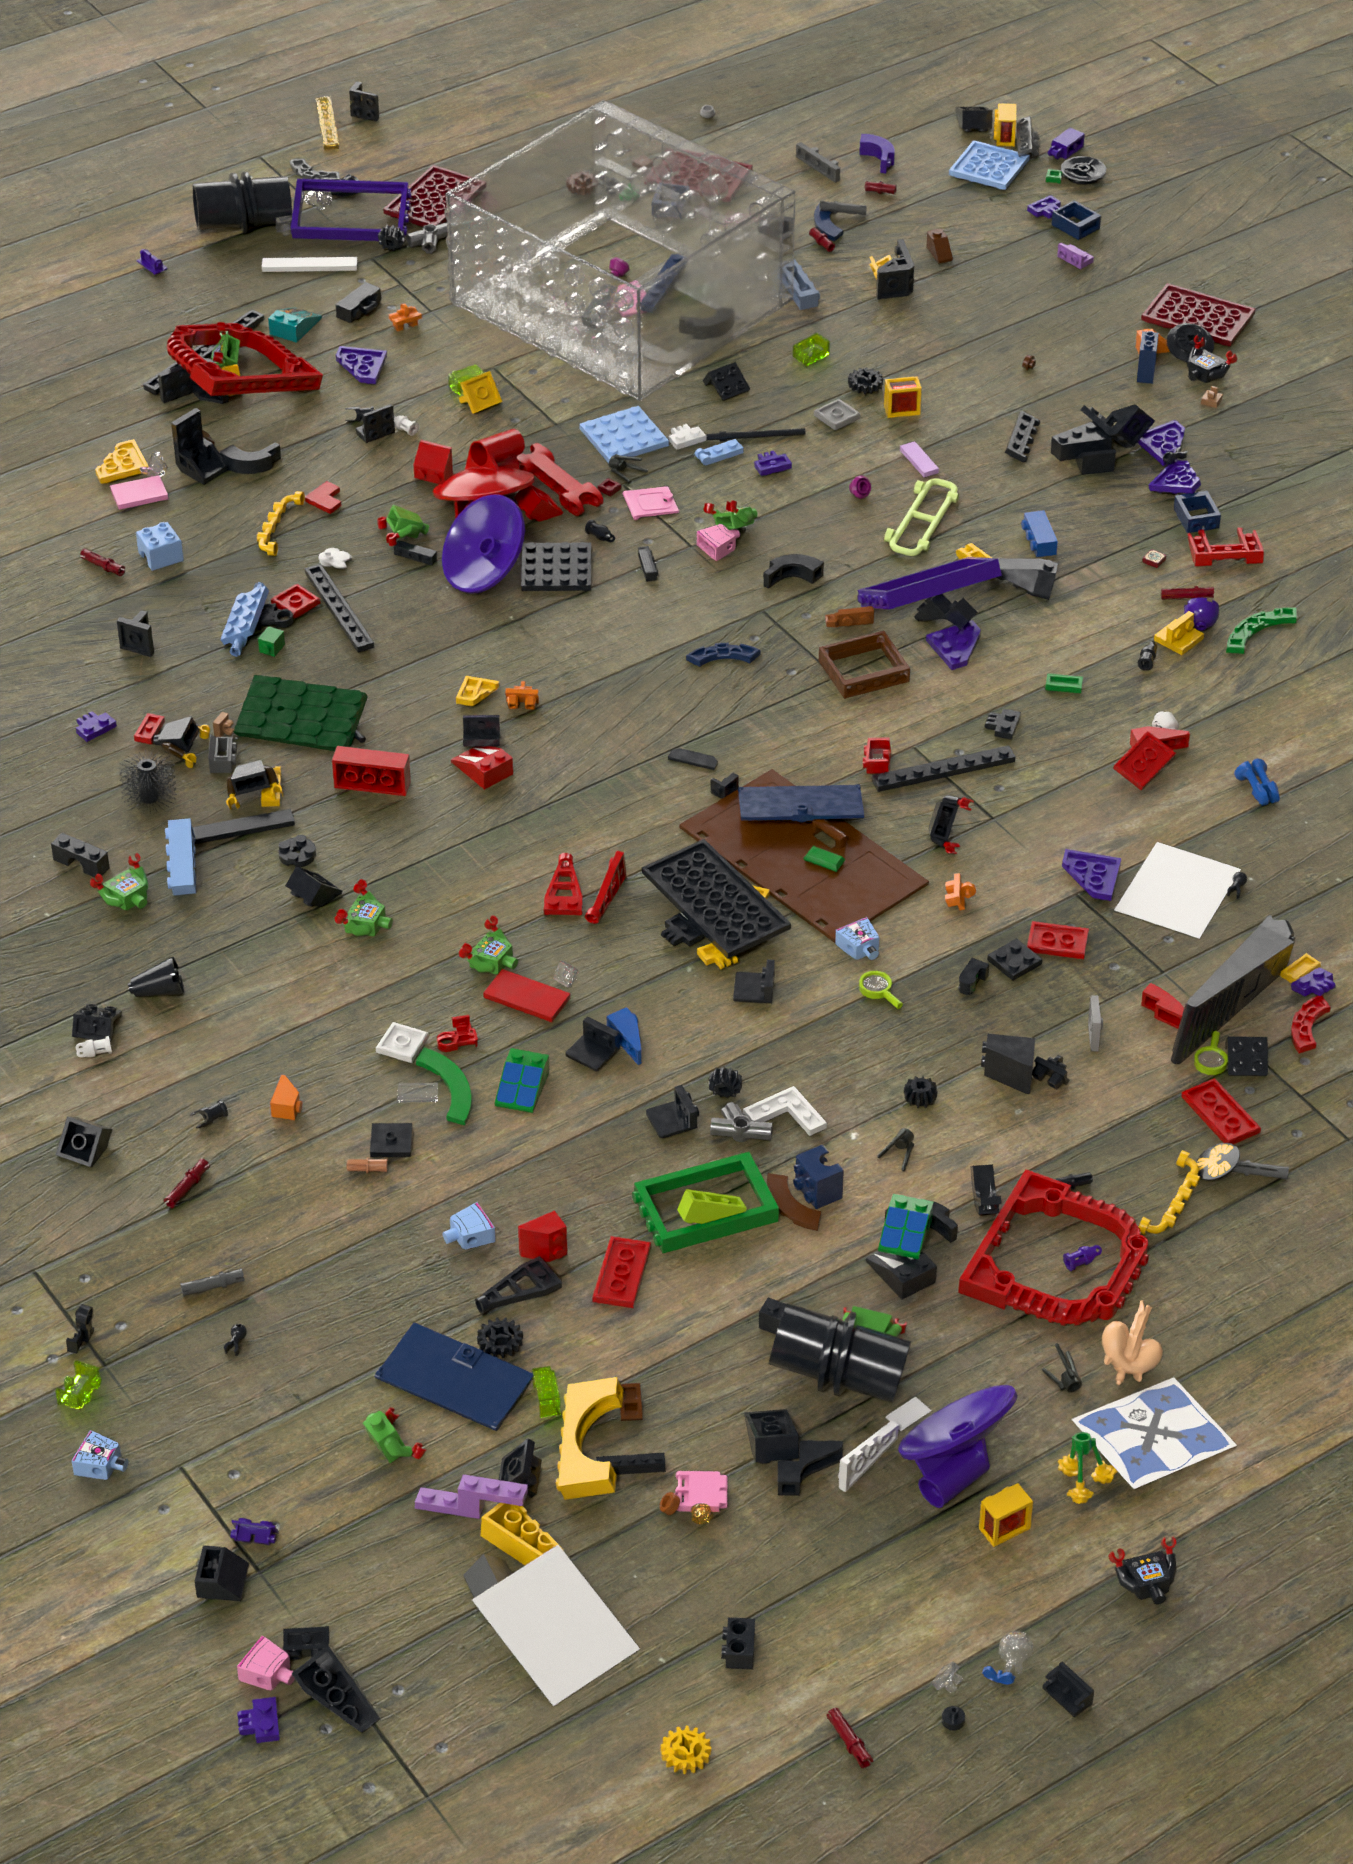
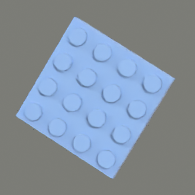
[949,140,1029,190]
[580,406,669,463]

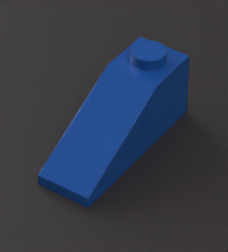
[607,1007,642,1065]

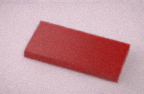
[483,969,570,1022]
[1181,1078,1261,1145]
[592,1236,651,1308]

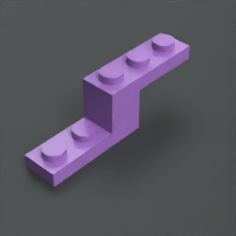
[415,1475,528,1519]

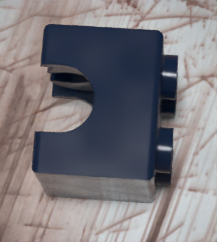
[793,1145,844,1209]

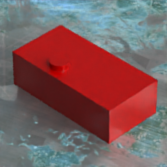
[332,746,411,796]

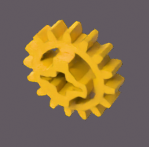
[661,1726,711,1774]

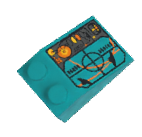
[268,307,322,343]

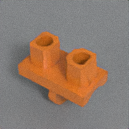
[389,303,422,331]
[506,681,539,710]
[945,873,976,911]

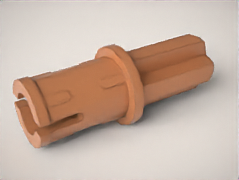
[347,1157,387,1173]

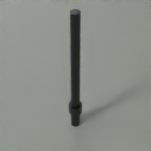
[706,428,806,441]

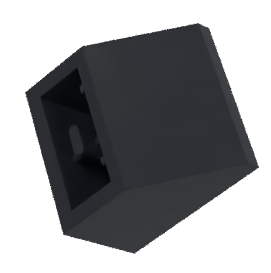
[194,1545,249,1601]

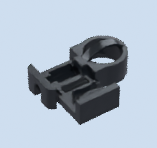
[257,603,294,630]
[66,1304,95,1354]

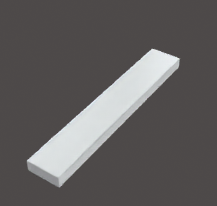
[262,257,357,272]

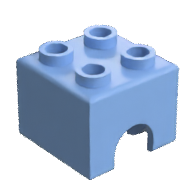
[136,522,183,571]

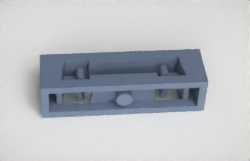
[777,259,820,310]

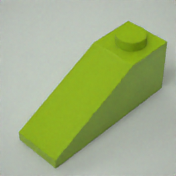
[677,1189,747,1224]

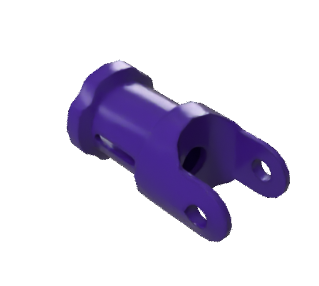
[1063,1245,1102,1271]

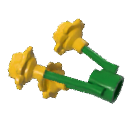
[1058,1432,1118,1504]

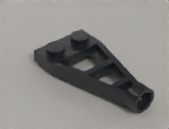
[475,1256,562,1314]

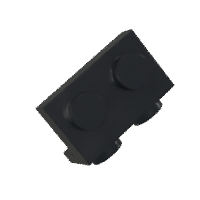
[283,1626,330,1660]

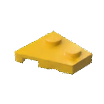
[456,676,499,706]

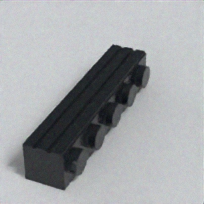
[596,1453,666,1475]

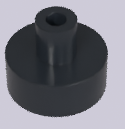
[942,1706,965,1731]

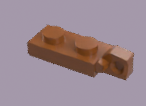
[825,606,874,627]

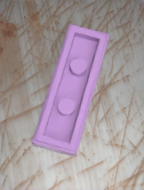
[900,441,939,477]

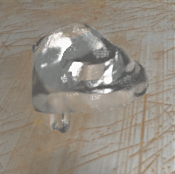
[140,450,168,478]

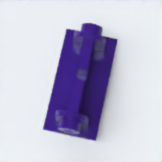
[137,249,168,275]
[230,1518,279,1545]

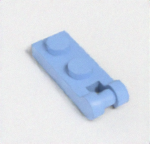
[695,439,743,465]

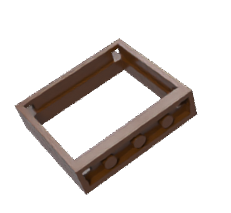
[819,630,910,699]

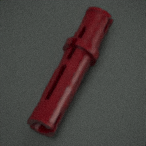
[80,548,125,576]
[1161,586,1214,600]
[164,1158,210,1208]
[826,1707,873,1768]

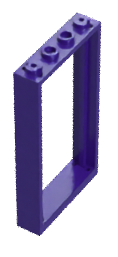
[291,179,412,241]

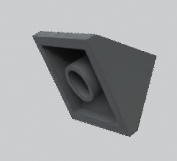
[463,1554,512,1598]

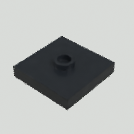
[370,1123,413,1157]

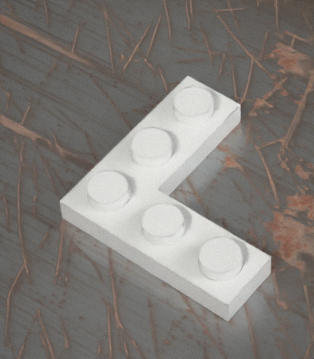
[743,1086,827,1136]

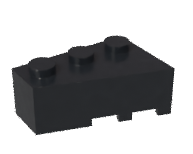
[1050,421,1112,461]

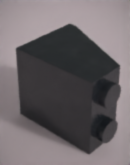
[981,1034,1035,1094]

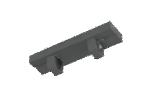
[796,142,840,183]

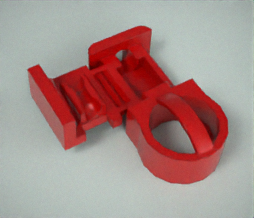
[437,1015,478,1052]

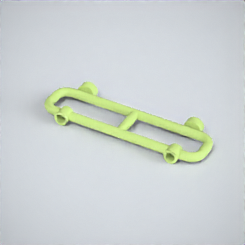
[884,478,959,556]

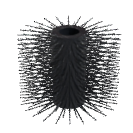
[119,749,177,814]

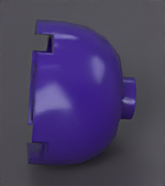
[1184,598,1219,631]

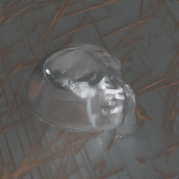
[999,1631,1033,1674]

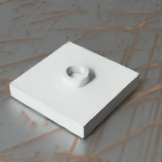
[376,1022,429,1063]

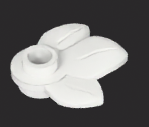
[319,548,352,568]

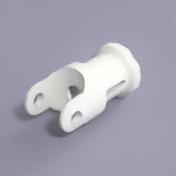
[394,416,419,436]
[76,1036,112,1057]

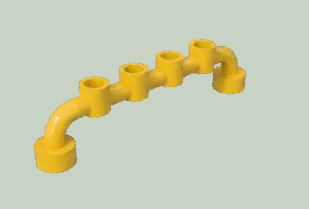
[257,491,305,556]
[1138,1150,1200,1235]

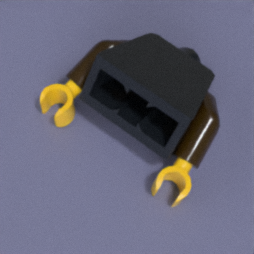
[153,716,210,768]
[226,760,284,810]

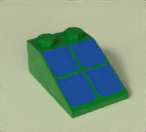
[494,1048,550,1113]
[878,1194,934,1259]

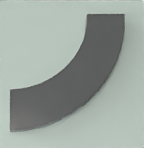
[290,158,340,180]

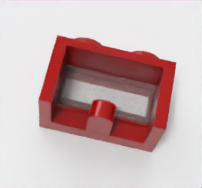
[863,737,891,774]

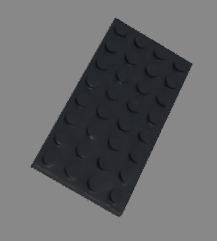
[642,839,791,959]

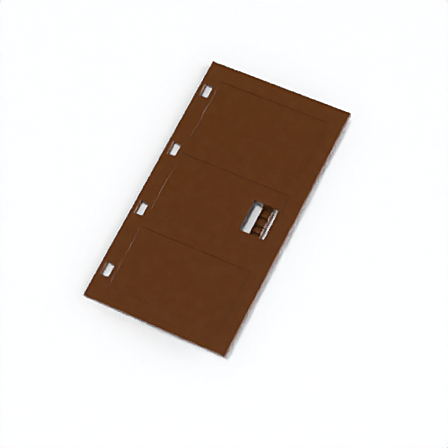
[679,769,929,943]

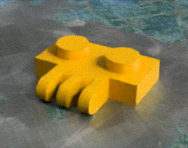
[697,943,738,969]

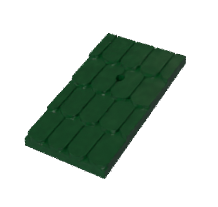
[233,675,368,751]

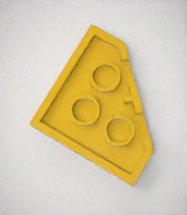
[95,439,149,484]

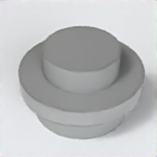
[700,105,715,118]

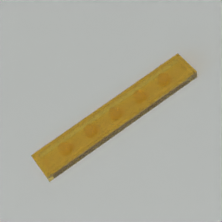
[316,96,339,150]

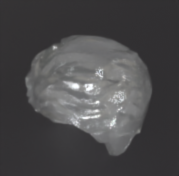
[304,191,333,211]

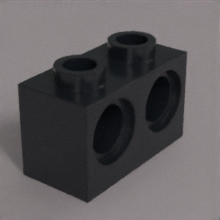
[721,1617,755,1670]

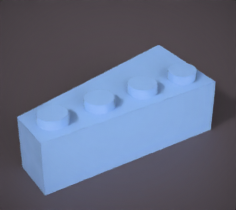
[165,818,196,895]

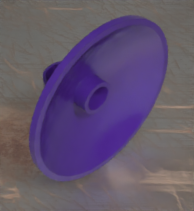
[442,495,525,594]
[898,1385,1018,1508]

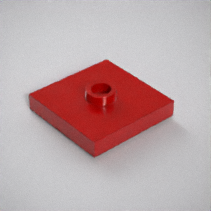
[271,584,321,619]

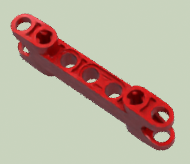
[517,443,604,516]

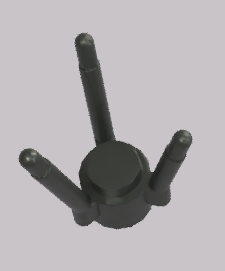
[609,454,648,483]
[877,1128,914,1171]
[1042,1343,1082,1393]

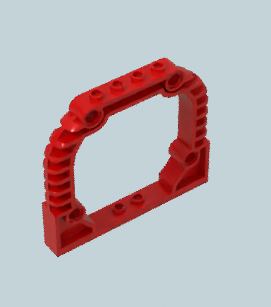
[166,323,323,396]
[958,1169,1149,1326]

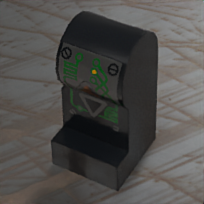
[958,958,989,995]

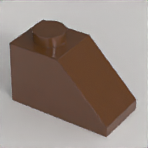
[926,228,953,264]

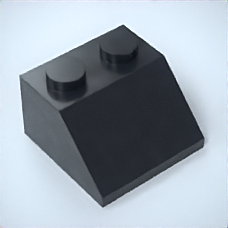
[285,866,343,907]
[56,1116,113,1167]

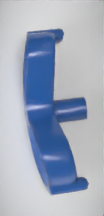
[982,1666,1015,1685]

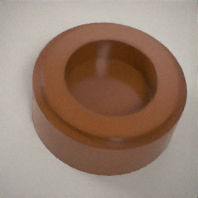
[660,1492,680,1515]

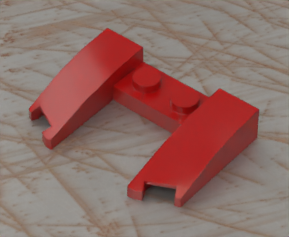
[1188,528,1264,566]

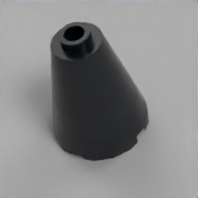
[128,957,184,997]

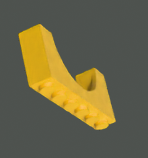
[556,1377,623,1500]

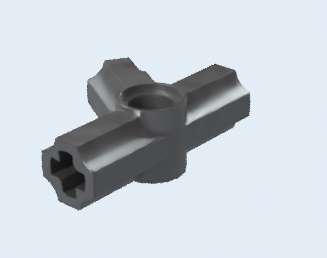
[406,222,455,254]
[710,1102,773,1142]

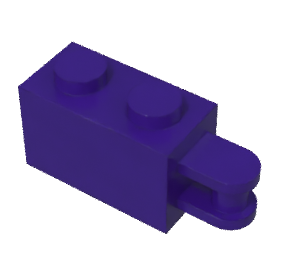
[1048,128,1085,159]

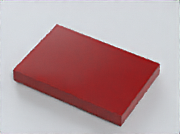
[1113,731,1176,791]
[1027,921,1089,959]

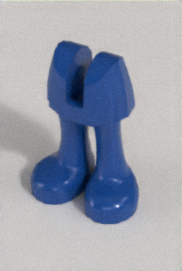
[1234,758,1280,806]

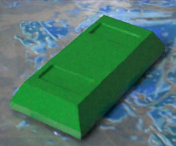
[803,846,845,872]

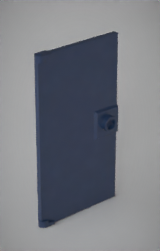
[738,784,864,822]
[375,1322,535,1431]

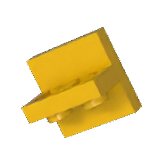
[458,371,502,414]
[1154,611,1204,655]

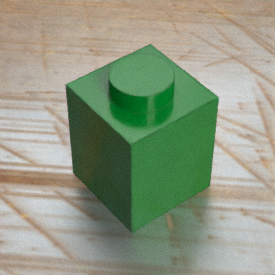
[258,626,285,657]

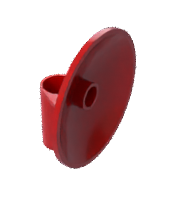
[433,429,535,501]

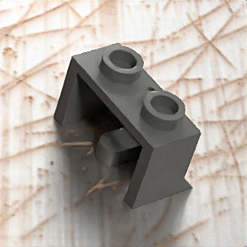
[208,734,237,773]

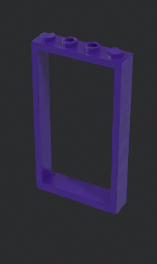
[857,557,1002,609]

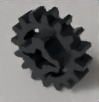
[848,367,883,394]
[477,1317,523,1358]

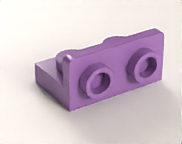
[1057,243,1094,269]

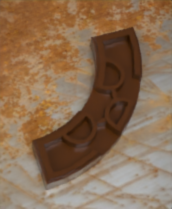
[767,1173,821,1231]

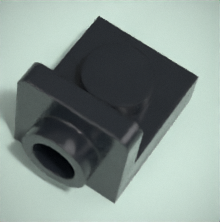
[710,773,739,799]

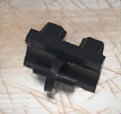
[1032,1055,1070,1090]

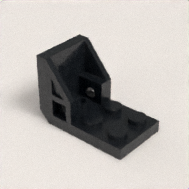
[876,239,914,300]
[158,358,229,404]
[1080,404,1155,448]
[171,408,228,485]

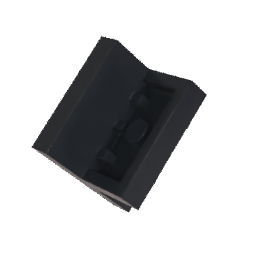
[117,610,154,657]
[463,715,501,747]
[499,1438,542,1498]

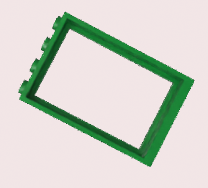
[632,1152,779,1254]

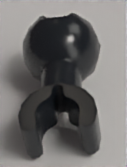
[1163,447,1187,465]
[1227,872,1247,899]
[224,1324,247,1356]

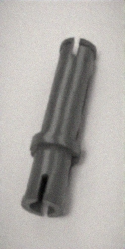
[819,201,867,215]
[1231,1159,1289,1180]
[180,1268,245,1297]

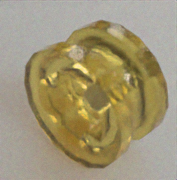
[691,1503,711,1524]

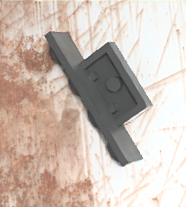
[1016,116,1040,157]

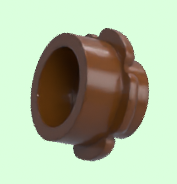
[1022,355,1036,370]

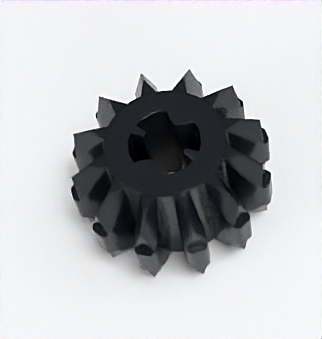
[378,224,405,251]
[709,1066,742,1099]
[904,1076,938,1108]

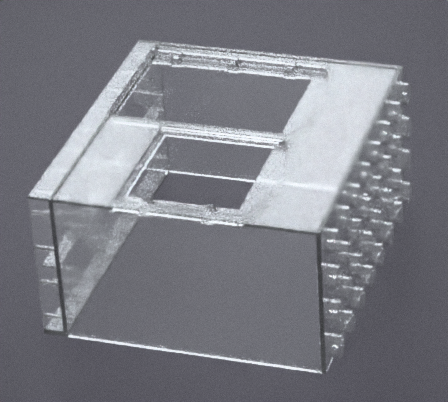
[445,100,795,401]

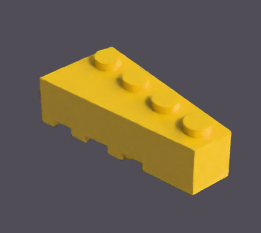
[480,1503,564,1565]

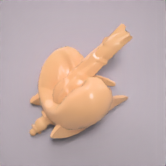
[1102,1300,1163,1385]

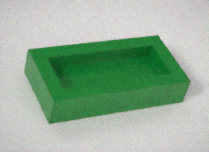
[1045,673,1083,693]

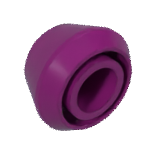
[609,257,630,278]
[849,475,871,499]

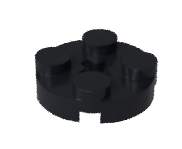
[278,835,316,867]

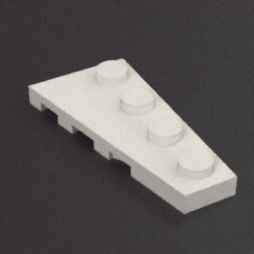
[838,1421,899,1492]

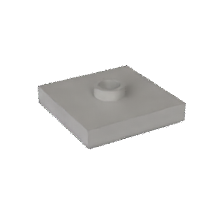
[814,399,861,430]
[1088,995,1103,1051]

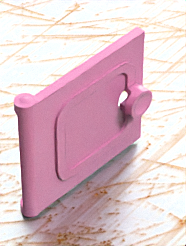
[623,486,679,520]

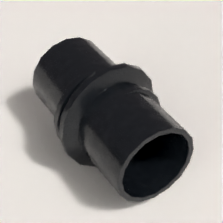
[192,172,292,234]
[769,1303,911,1403]

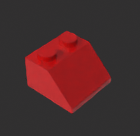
[413,440,453,484]
[514,485,564,522]
[518,1210,568,1262]

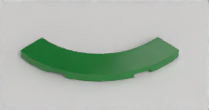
[1226,607,1297,654]
[416,1047,472,1126]

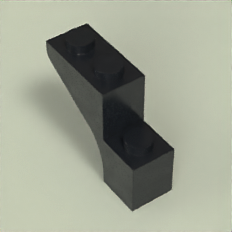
[914,594,978,630]
[777,1440,843,1496]

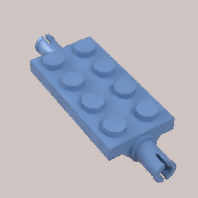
[220,582,269,657]

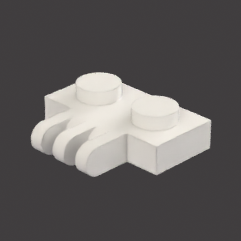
[669,424,706,450]

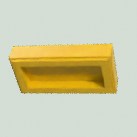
[1280,953,1321,983]

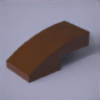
[620,1383,643,1421]

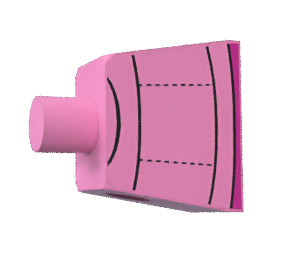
[697,524,740,561]
[237,1636,295,1691]

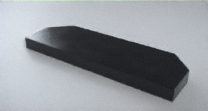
[668,748,718,770]

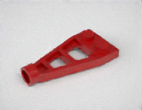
[585,851,627,924]
[544,853,583,915]

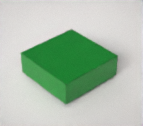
[1045,169,1063,184]

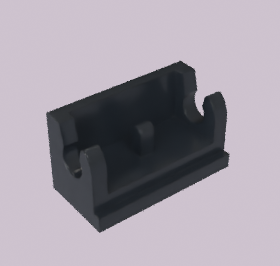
[1042,1662,1094,1718]

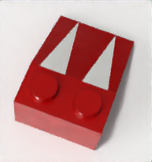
[451,746,513,790]

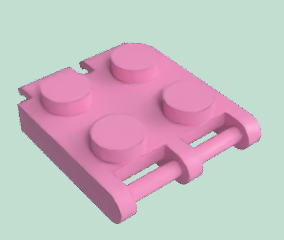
[675,1471,728,1512]

